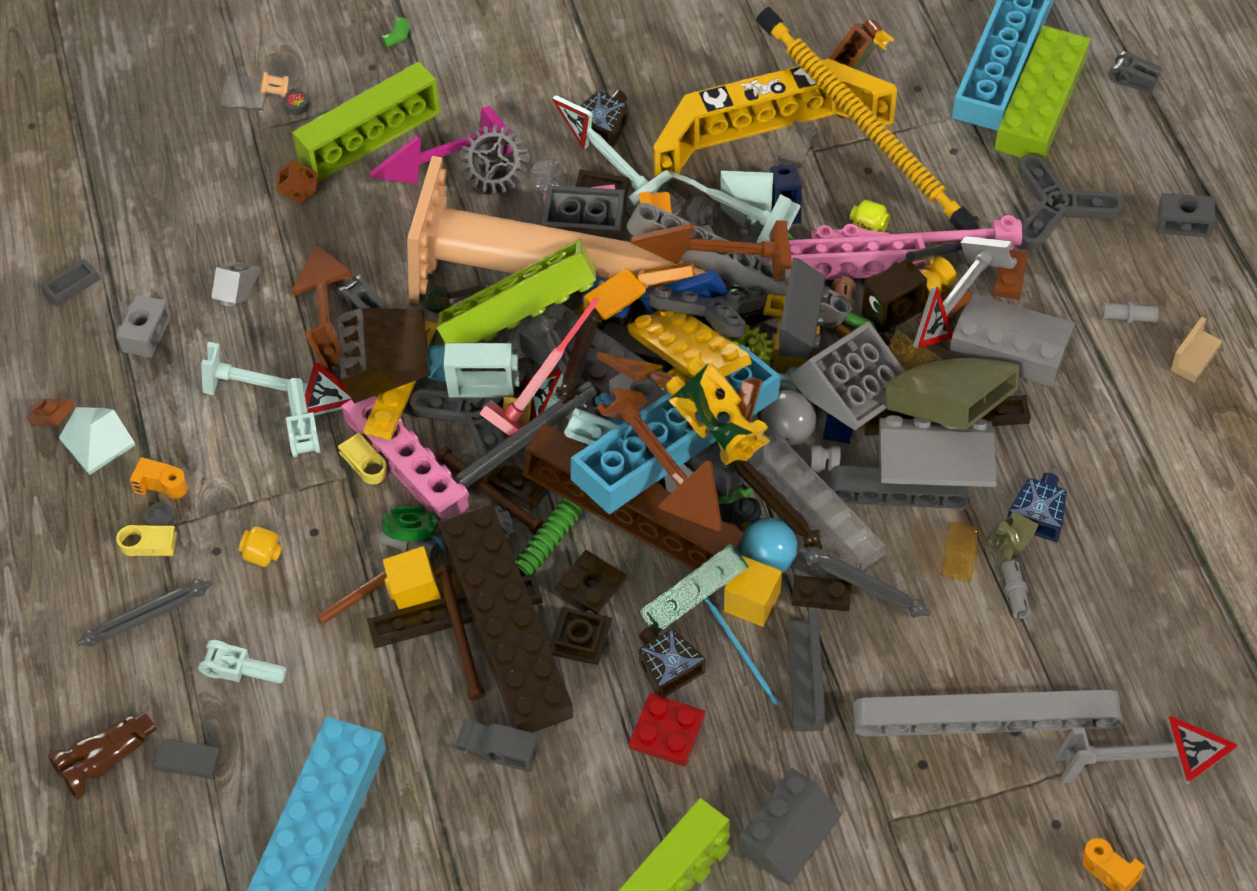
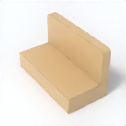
[1170,317,1222,383]

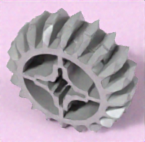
[460,125,529,195]

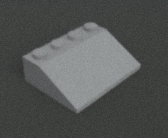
[950,293,1075,387]
[789,321,906,430]
[878,416,997,487]

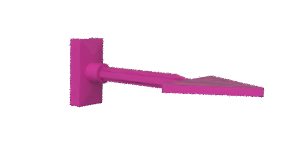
[370,106,515,183]

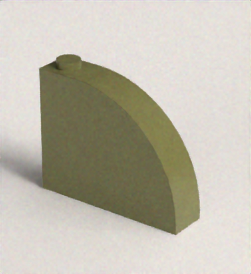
[885,358,1019,430]

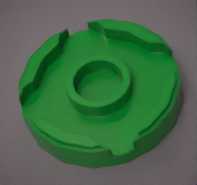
[381,506,438,541]

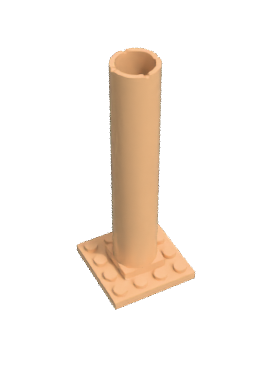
[407,156,708,304]

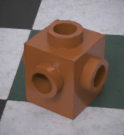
[276,159,318,204]

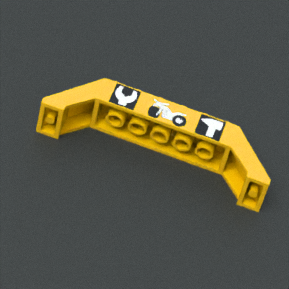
[653,59,897,181]

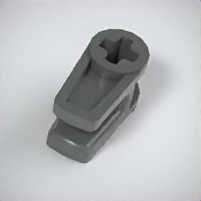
[1108,51,1162,93]
[336,275,387,311]

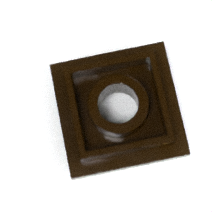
[555,550,627,614]
[549,607,612,665]

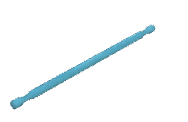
[702,594,779,705]

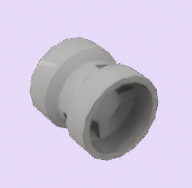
[811,445,840,473]

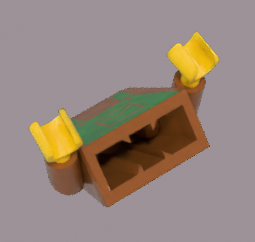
[829,19,894,70]

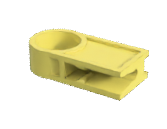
[338,432,388,484]
[116,525,177,556]

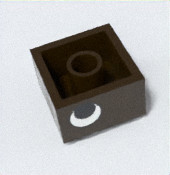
[861,259,927,332]

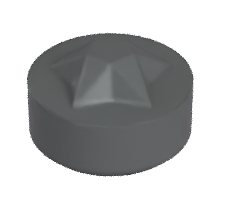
[145,503,174,526]

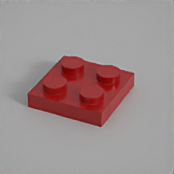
[629,692,705,767]

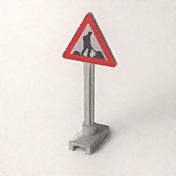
[913,236,1017,348]
[1055,716,1237,784]

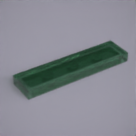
[638,543,749,633]

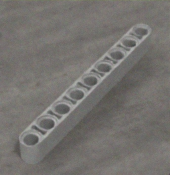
[627,202,852,329]
[852,690,1123,737]

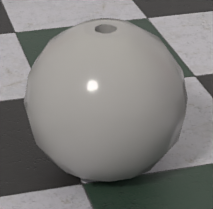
[760,390,817,446]

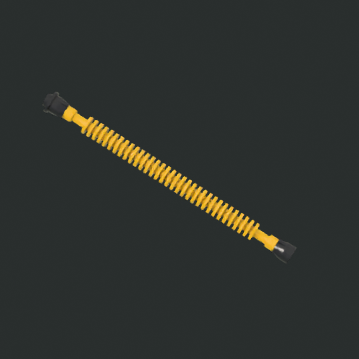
[756,7,980,230]

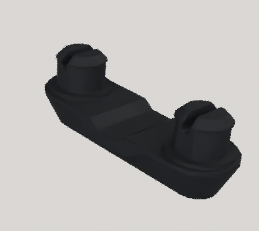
[719,497,762,526]

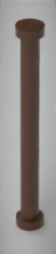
[436,446,544,535]
[435,565,485,700]

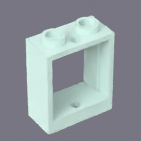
[444,343,520,398]

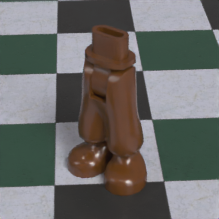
[48,712,157,800]

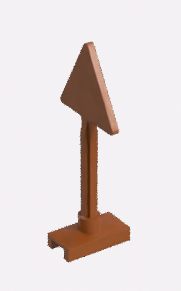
[631,220,792,281]
[291,246,352,373]
[597,352,763,423]
[596,387,722,531]

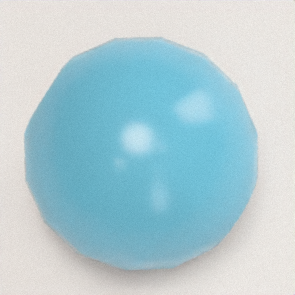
[739,518,798,573]

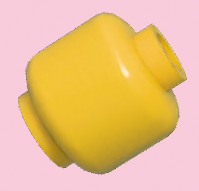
[238,526,283,567]

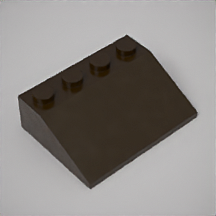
[337,308,430,404]

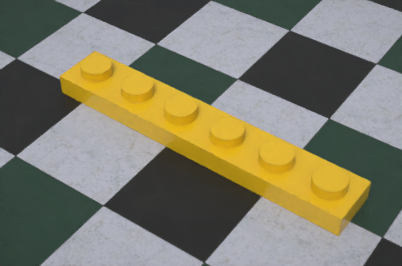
[364,320,437,441]

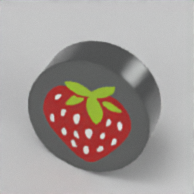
[283,91,309,115]

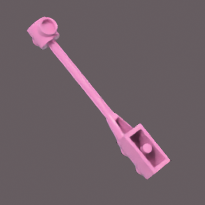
[809,215,1022,250]

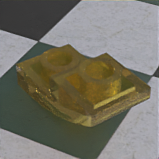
[887,329,945,369]
[941,522,978,582]

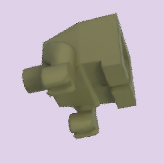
[985,511,1039,563]

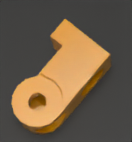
[130,457,188,499]
[1082,838,1145,891]

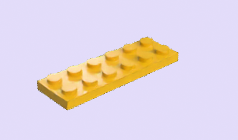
[627,309,752,379]

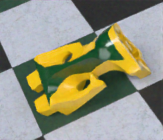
[666,357,770,465]

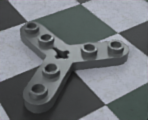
[1018,154,1124,249]
[649,287,766,337]
[410,362,527,467]

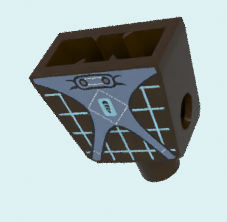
[580,90,628,148]
[639,627,706,697]

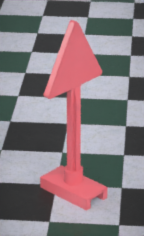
[479,297,599,436]

